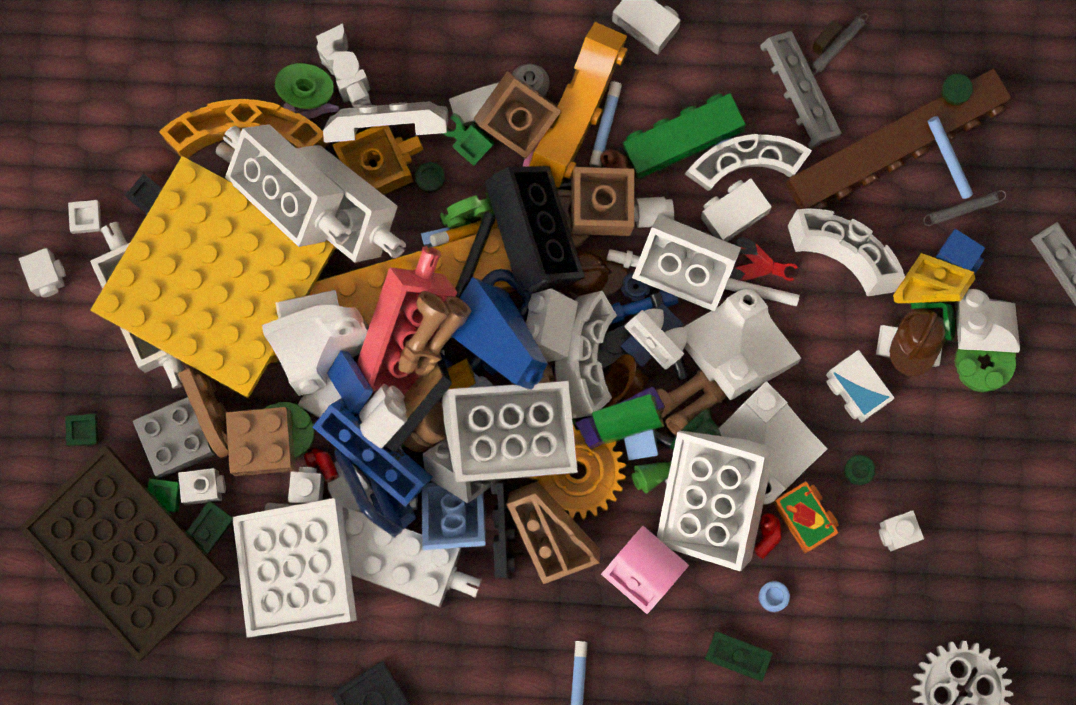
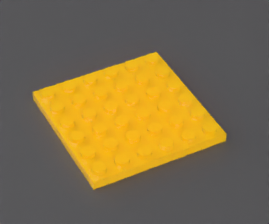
[90,156,336,398]

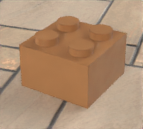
[473,71,561,159]
[571,167,634,236]
[226,407,296,476]

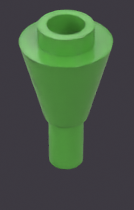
[632,461,672,494]

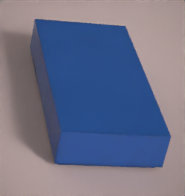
[327,351,373,414]

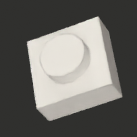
[68,200,102,234]

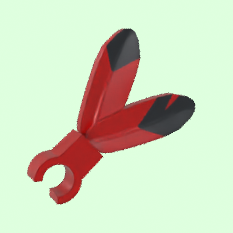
[729,237,798,281]

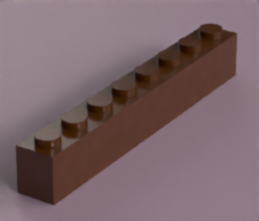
[786,68,1012,210]

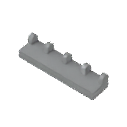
[760,31,842,149]

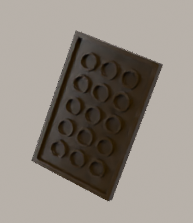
[19,445,228,662]

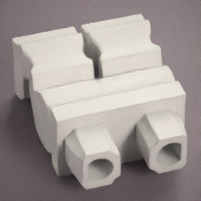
[316,24,371,108]

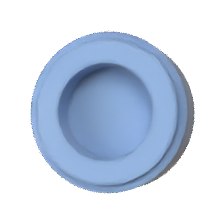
[759,581,790,612]

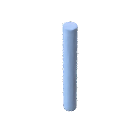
[927,116,973,199]

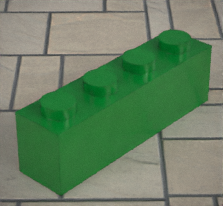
[623,93,745,180]

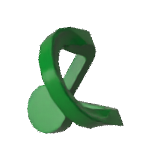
[911,302,955,341]

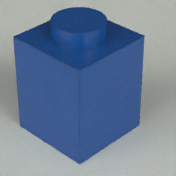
[935,229,985,274]

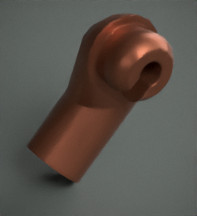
[600,149,635,185]

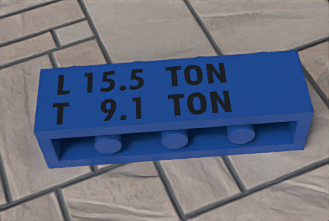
[313,398,433,507]

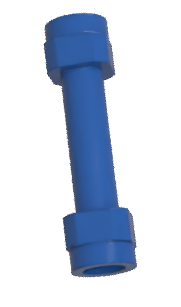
[610,290,678,324]

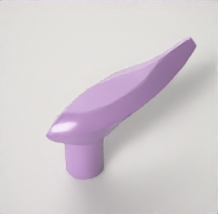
[283,103,339,119]

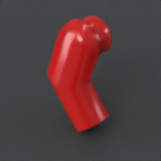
[303,448,339,482]
[753,513,782,559]

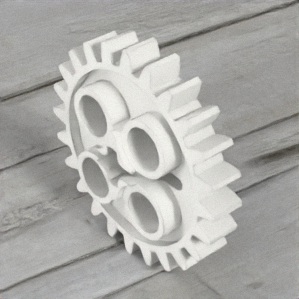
[911,641,1013,705]

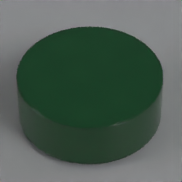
[941,74,973,105]
[415,162,445,193]
[844,455,875,486]

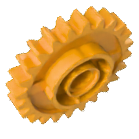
[530,425,626,520]

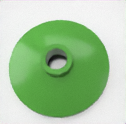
[275,63,334,109]

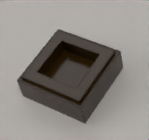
[812,20,842,56]

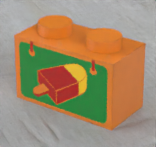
[773,481,839,554]

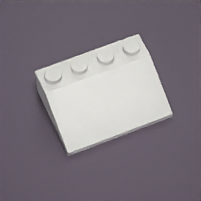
[442,381,577,482]
[657,430,775,571]

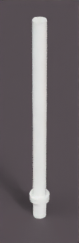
[607,249,799,306]

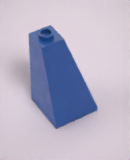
[451,277,548,390]

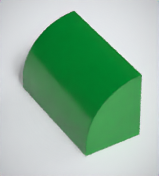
[592,394,664,444]

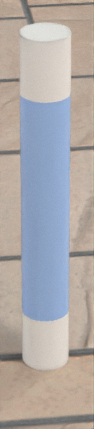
[589,81,622,168]
[571,641,588,705]

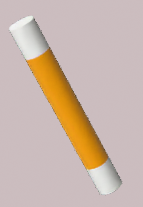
[430,219,499,246]

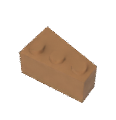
[507,481,601,584]

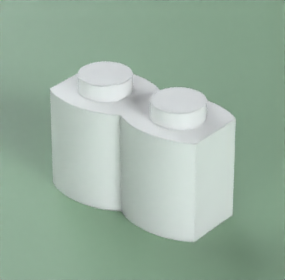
[359,384,407,449]

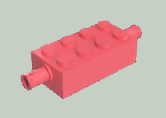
[356,246,457,397]

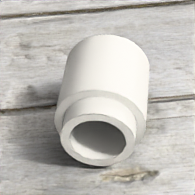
[634,197,674,228]

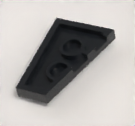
[491,483,517,579]

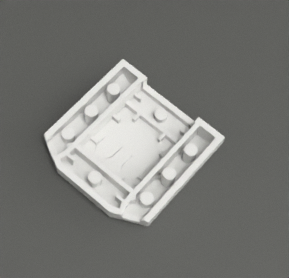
[323,101,448,143]

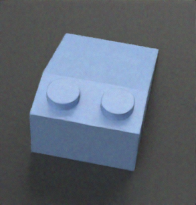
[422,483,486,550]

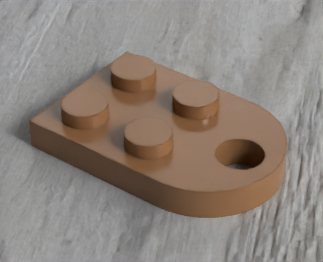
[178,368,229,458]

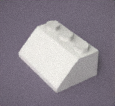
[632,214,741,312]

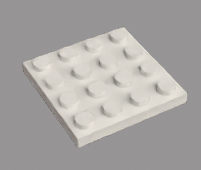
[232,498,357,637]

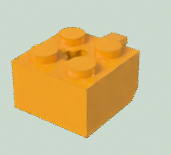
[333,125,423,195]

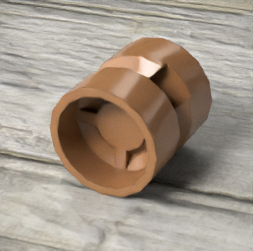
[404,402,447,452]

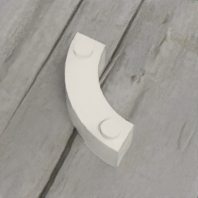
[685,134,812,191]
[788,209,905,296]
[555,291,617,419]

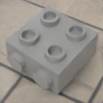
[133,397,216,479]
[423,438,501,503]

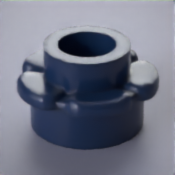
[622,274,651,301]

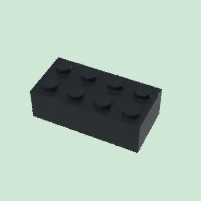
[484,166,584,293]

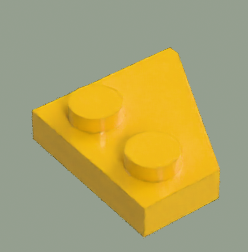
[893,253,975,303]

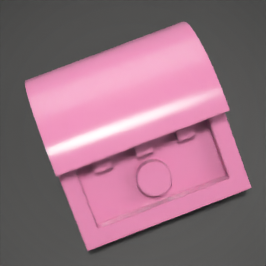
[601,526,689,614]

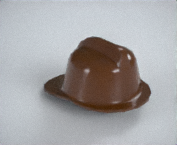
[561,250,627,297]
[889,309,945,376]
[602,354,649,409]

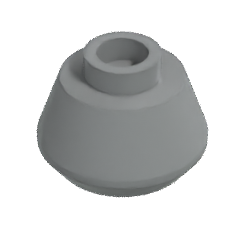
[512,63,549,96]

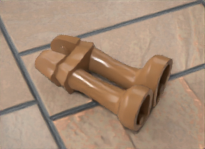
[398,291,471,376]
[656,370,727,436]

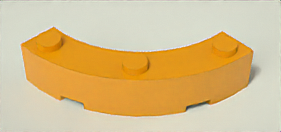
[529,22,628,188]
[159,99,330,159]

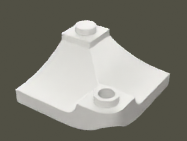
[684,289,801,400]
[262,304,369,396]
[719,381,827,505]

